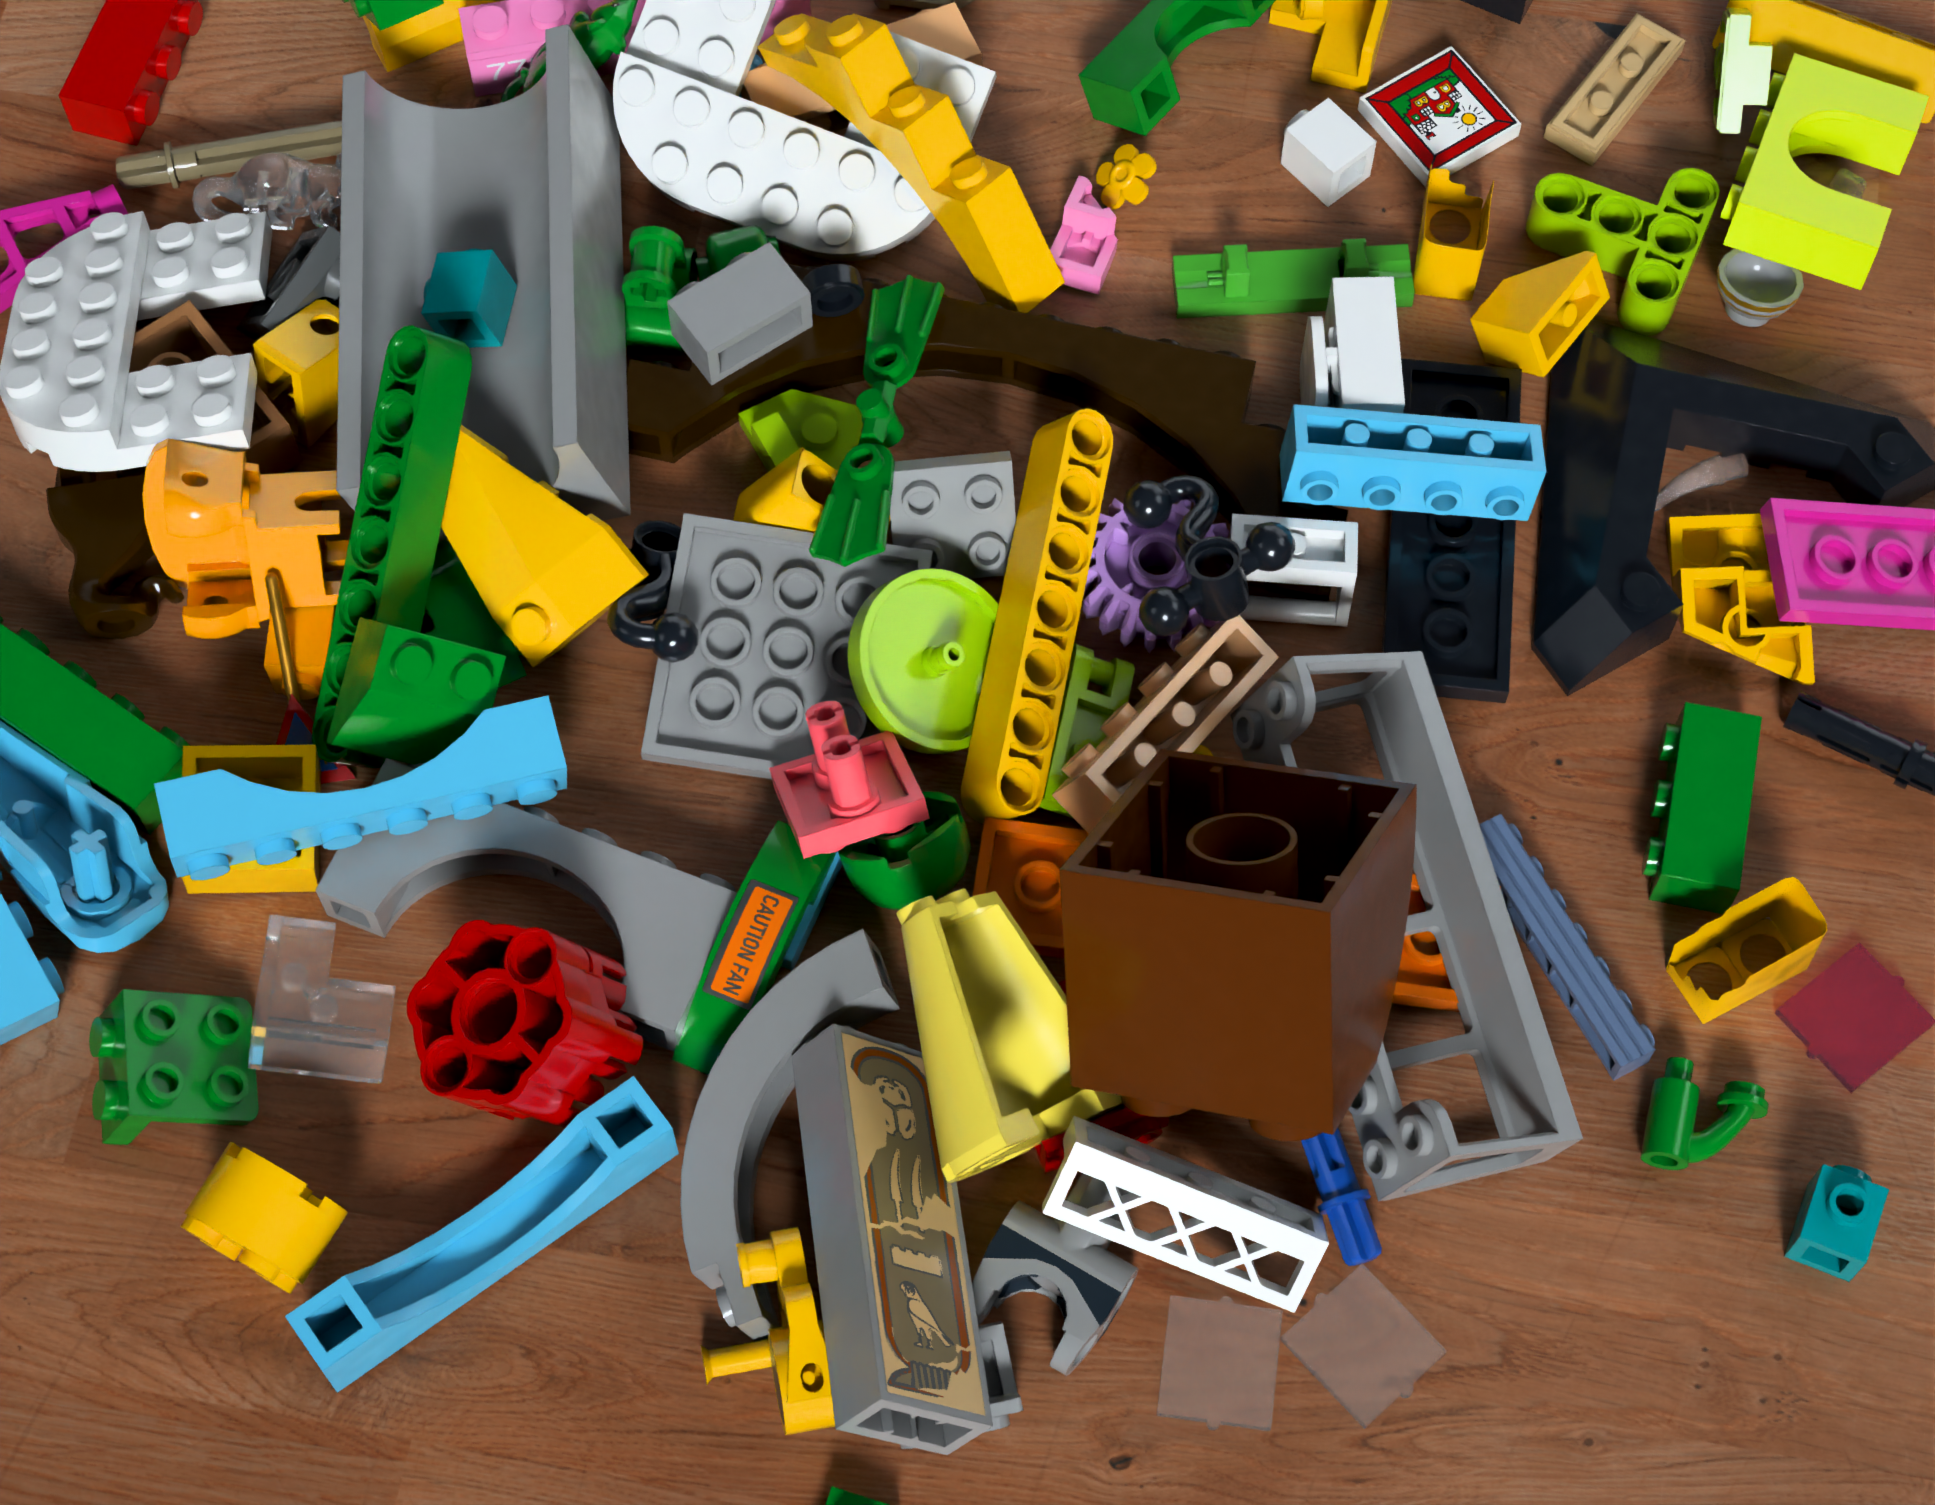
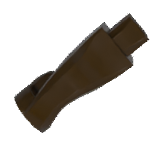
[46,466,184,639]

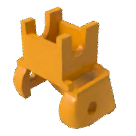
[142,438,349,639]

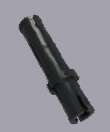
[1783,690,1935,796]

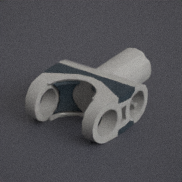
[972,1173,1139,1376]

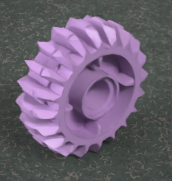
[1083,498,1229,653]

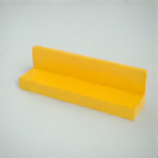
[1712,0,1935,123]

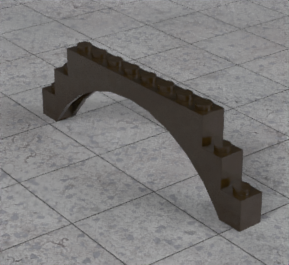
[626,264,1348,601]

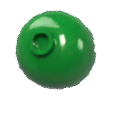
[838,792,971,910]

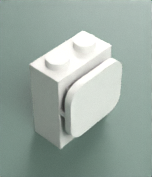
[1300,277,1405,413]

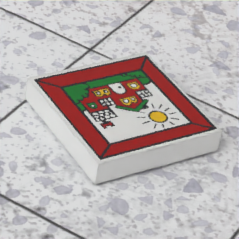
[1357,46,1522,188]

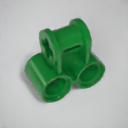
[622,226,698,353]

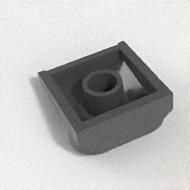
[236,225,340,341]

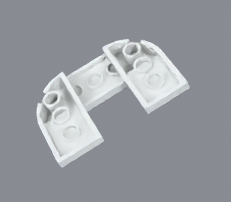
[613,0,997,261]
[0,211,272,472]

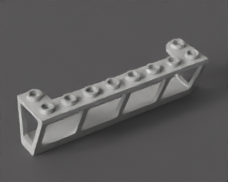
[1230,651,1583,1201]

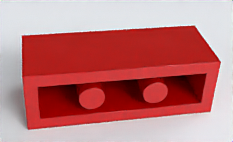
[58,0,203,146]

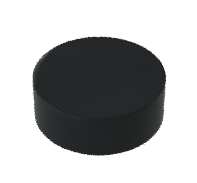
[802,264,865,317]

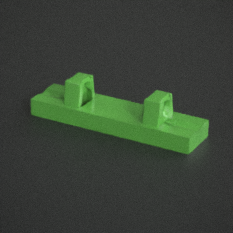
[1172,238,1415,319]

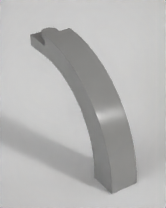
[680,929,900,1341]

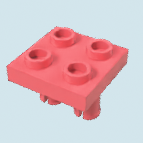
[769,701,930,859]

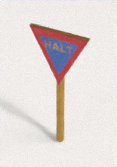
[265,573,357,784]

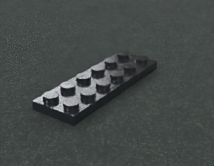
[1382,358,1522,703]

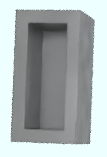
[667,242,813,386]

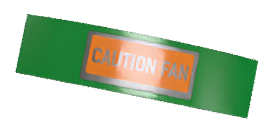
[672,820,837,1075]

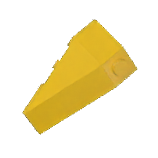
[441,425,649,667]

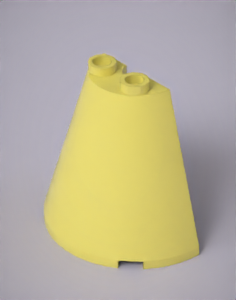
[896,888,1123,1183]

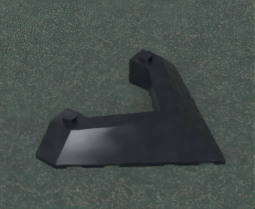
[1531,319,1935,696]

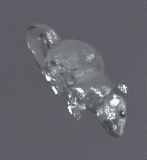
[192,152,342,230]

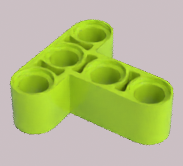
[1525,168,1720,336]

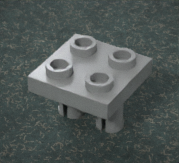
[890,451,1016,579]

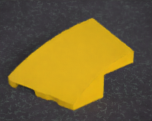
[1666,513,1815,685]

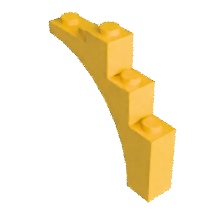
[757,13,1065,313]

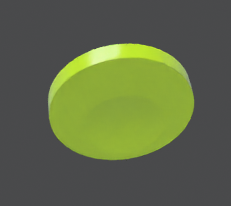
[848,568,999,754]

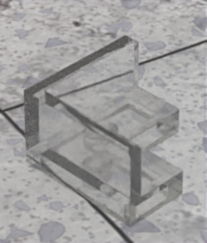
[248,914,396,1084]

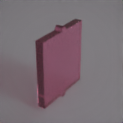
[1775,942,1935,1094]

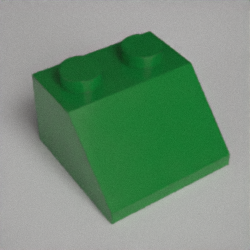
[326,617,506,765]

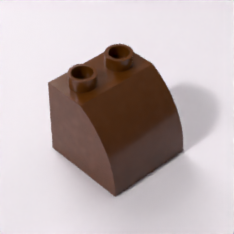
[1060,749,1417,1141]

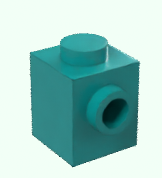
[421,248,517,348]
[1784,1164,1889,1282]

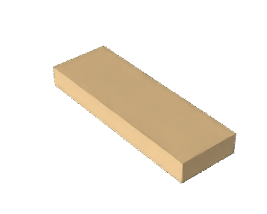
[1543,13,1686,166]

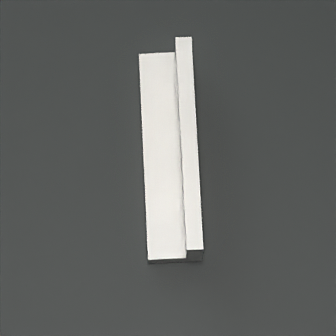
[1042,1116,1329,1313]

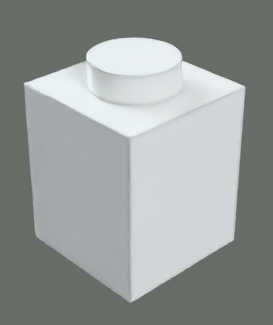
[1281,98,1377,207]

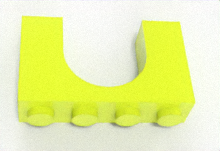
[1720,53,1929,290]

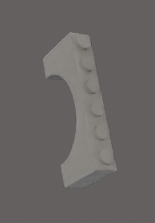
[315,758,737,1052]

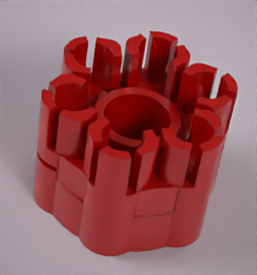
[407,920,643,1128]

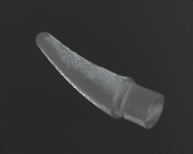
[1655,453,1748,512]

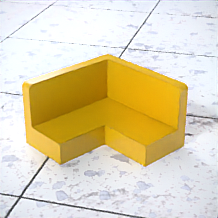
[1269,0,1392,93]

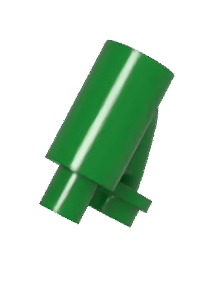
[1641,1057,1769,1170]

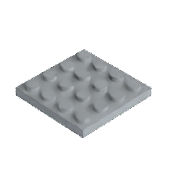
[641,513,933,779]

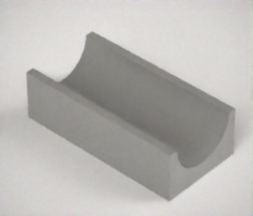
[336,24,631,543]

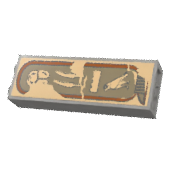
[792,1023,993,1455]

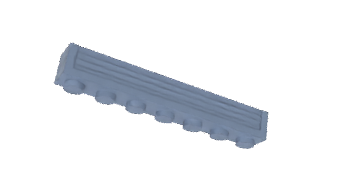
[1479,814,1656,1081]

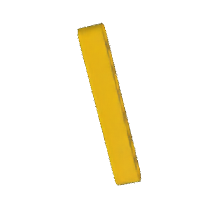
[961,408,1113,824]

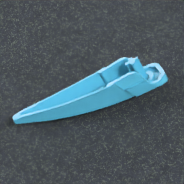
[0,721,169,953]

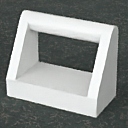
[1229,513,1358,627]

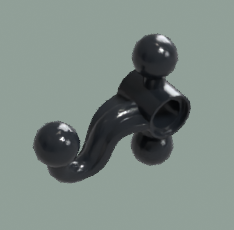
[1123,475,1295,636]
[607,520,699,663]

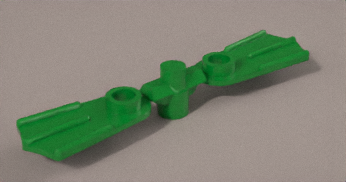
[809,275,945,567]

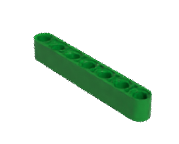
[312,325,472,768]

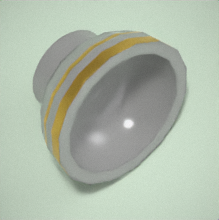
[1717,248,1804,327]

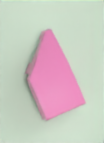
[1050,176,1118,295]

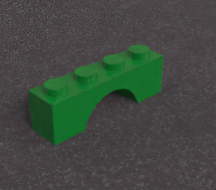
[1078,0,1276,136]

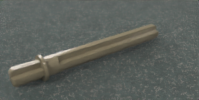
[115,120,342,190]

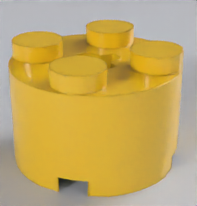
[180,1142,348,1294]

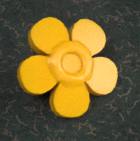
[1096,144,1157,210]

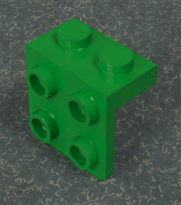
[89,989,259,1145]

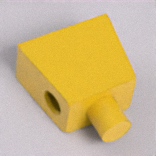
[253,300,339,449]

